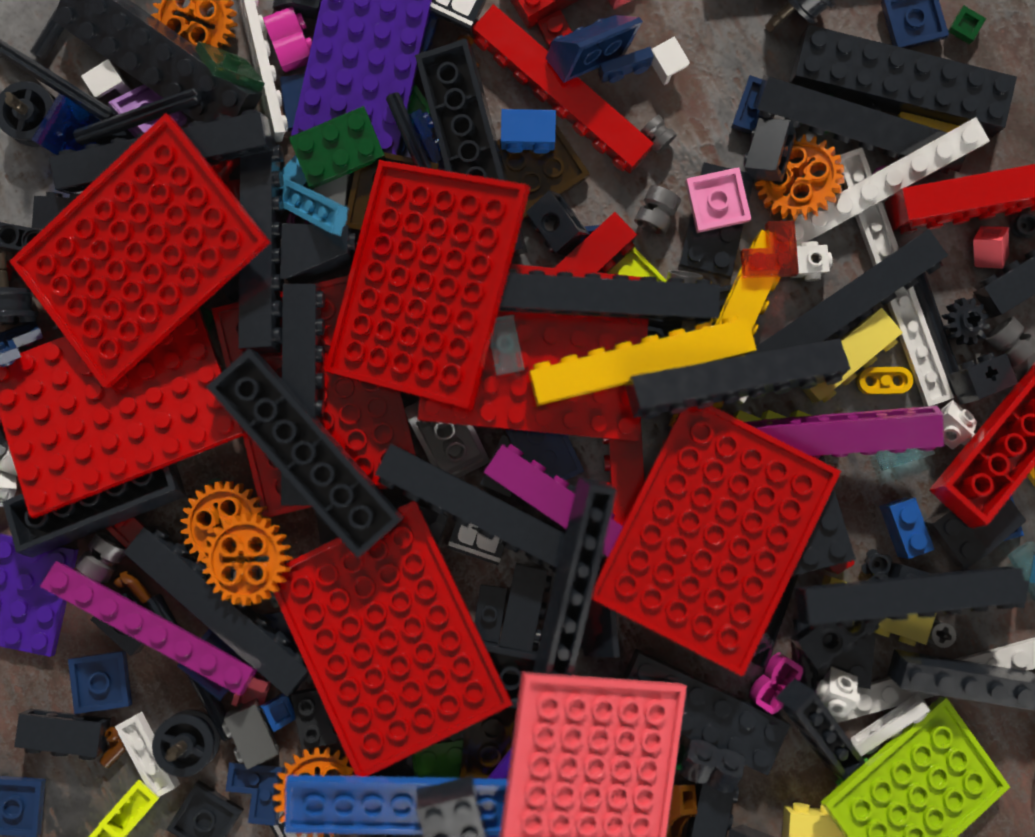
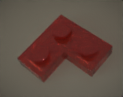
[740,221,799,278]

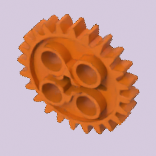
[151,0,238,59]
[755,135,844,221]
[180,481,270,569]
[201,514,292,606]
[272,746,356,837]

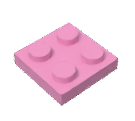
[685,167,751,233]

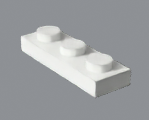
[851,693,930,756]
[115,712,180,797]

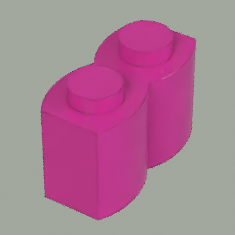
[263,6,312,73]
[749,652,803,715]

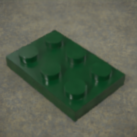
[289,106,386,190]

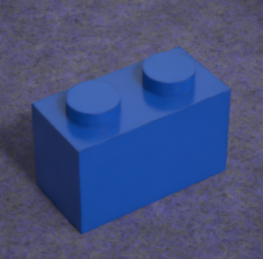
[501,109,556,154]
[879,497,935,559]

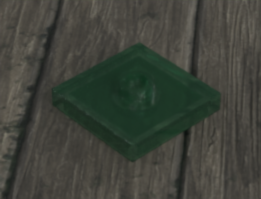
[195,41,265,92]

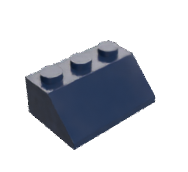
[546,15,643,83]

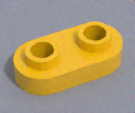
[856,367,913,395]

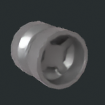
[640,115,677,153]

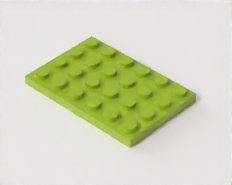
[821,696,1010,837]

